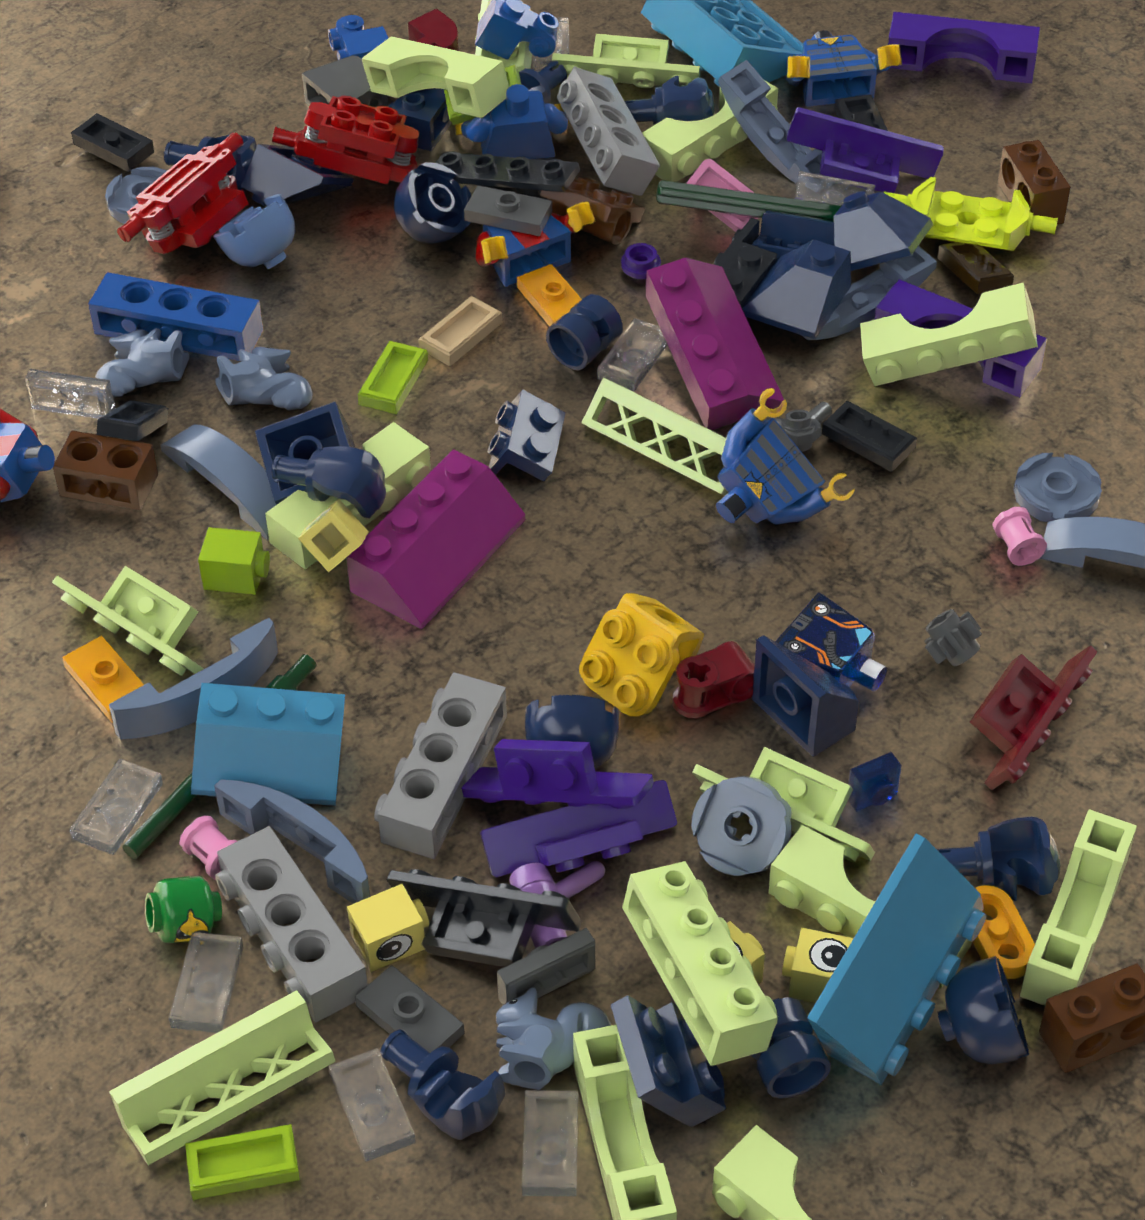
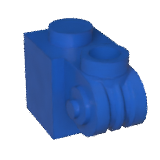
[475,0,559,60]
[328,15,388,60]

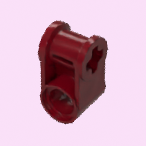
[672,641,755,718]

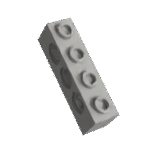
[557,67,660,196]
[374,672,507,859]
[215,826,368,1023]

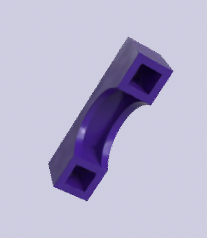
[888,12,1040,84]
[874,279,1047,398]

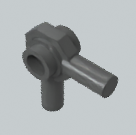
[766,402,832,452]

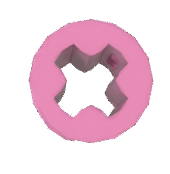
[992,507,1047,566]
[179,815,237,880]

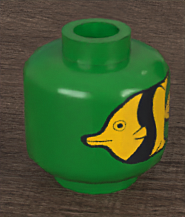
[145,876,222,944]

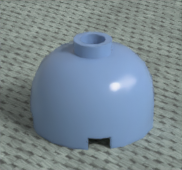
[213,194,295,269]

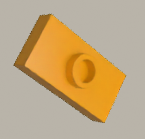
[517,264,582,327]
[62,635,144,723]

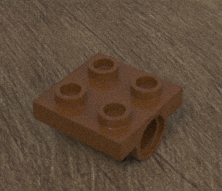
[540,176,645,245]

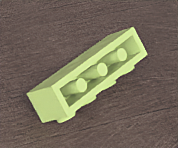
[622,861,778,1066]

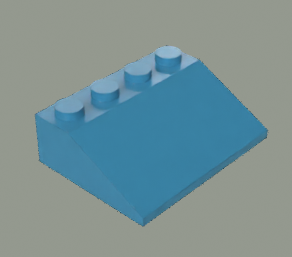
[641,0,803,87]
[807,833,987,1085]

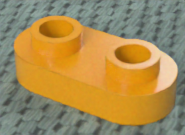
[972,885,1035,979]

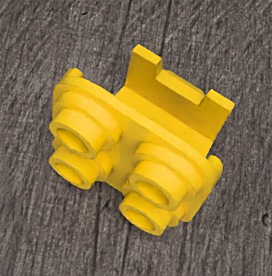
[579,593,704,716]

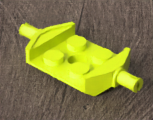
[883,177,1058,251]

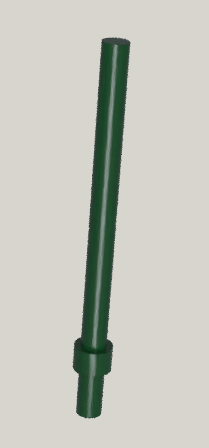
[122,654,317,859]

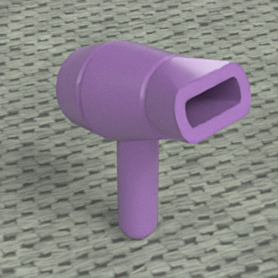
[509,861,605,948]

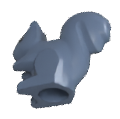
[95,328,189,398]
[215,347,313,410]
[496,988,612,1090]

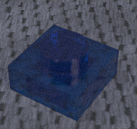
[848,752,902,812]

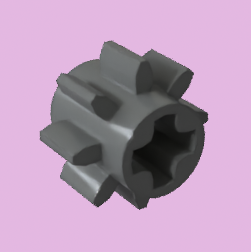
[924,609,982,666]

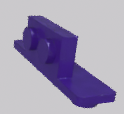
[786,107,944,193]
[461,739,654,809]
[480,780,677,877]

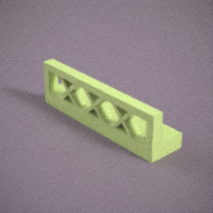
[581,377,728,495]
[109,990,336,1165]

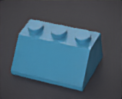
[191,683,345,806]

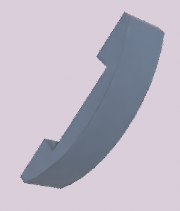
[718,60,837,195]
[802,246,937,340]
[161,424,276,541]
[1039,517,1145,569]
[109,618,278,739]
[214,779,370,904]

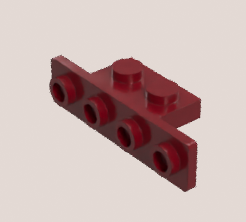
[969,645,1098,790]

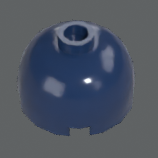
[394,162,471,244]
[525,695,620,769]
[937,956,1030,1064]

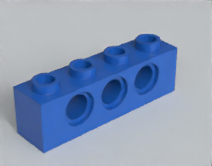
[88,272,263,361]

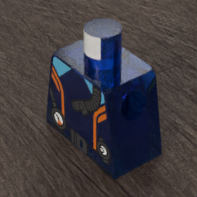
[775,592,887,692]

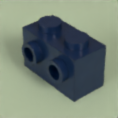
[389,88,452,152]

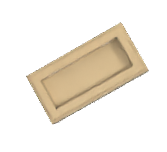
[419,296,503,366]

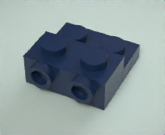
[611,995,727,1128]

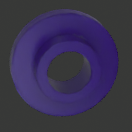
[621,243,661,279]

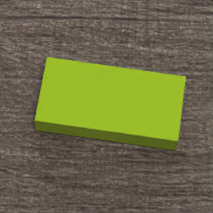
[357,341,428,415]
[185,1124,300,1200]

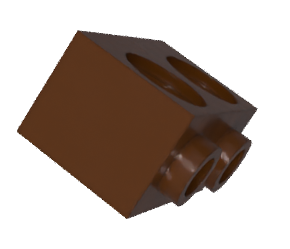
[998,139,1071,225]
[53,430,158,511]
[1039,963,1145,1073]

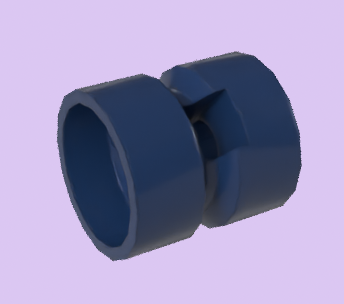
[546,294,623,370]
[751,997,831,1098]

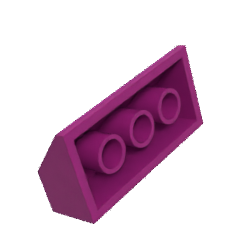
[646,257,784,430]
[346,449,526,630]

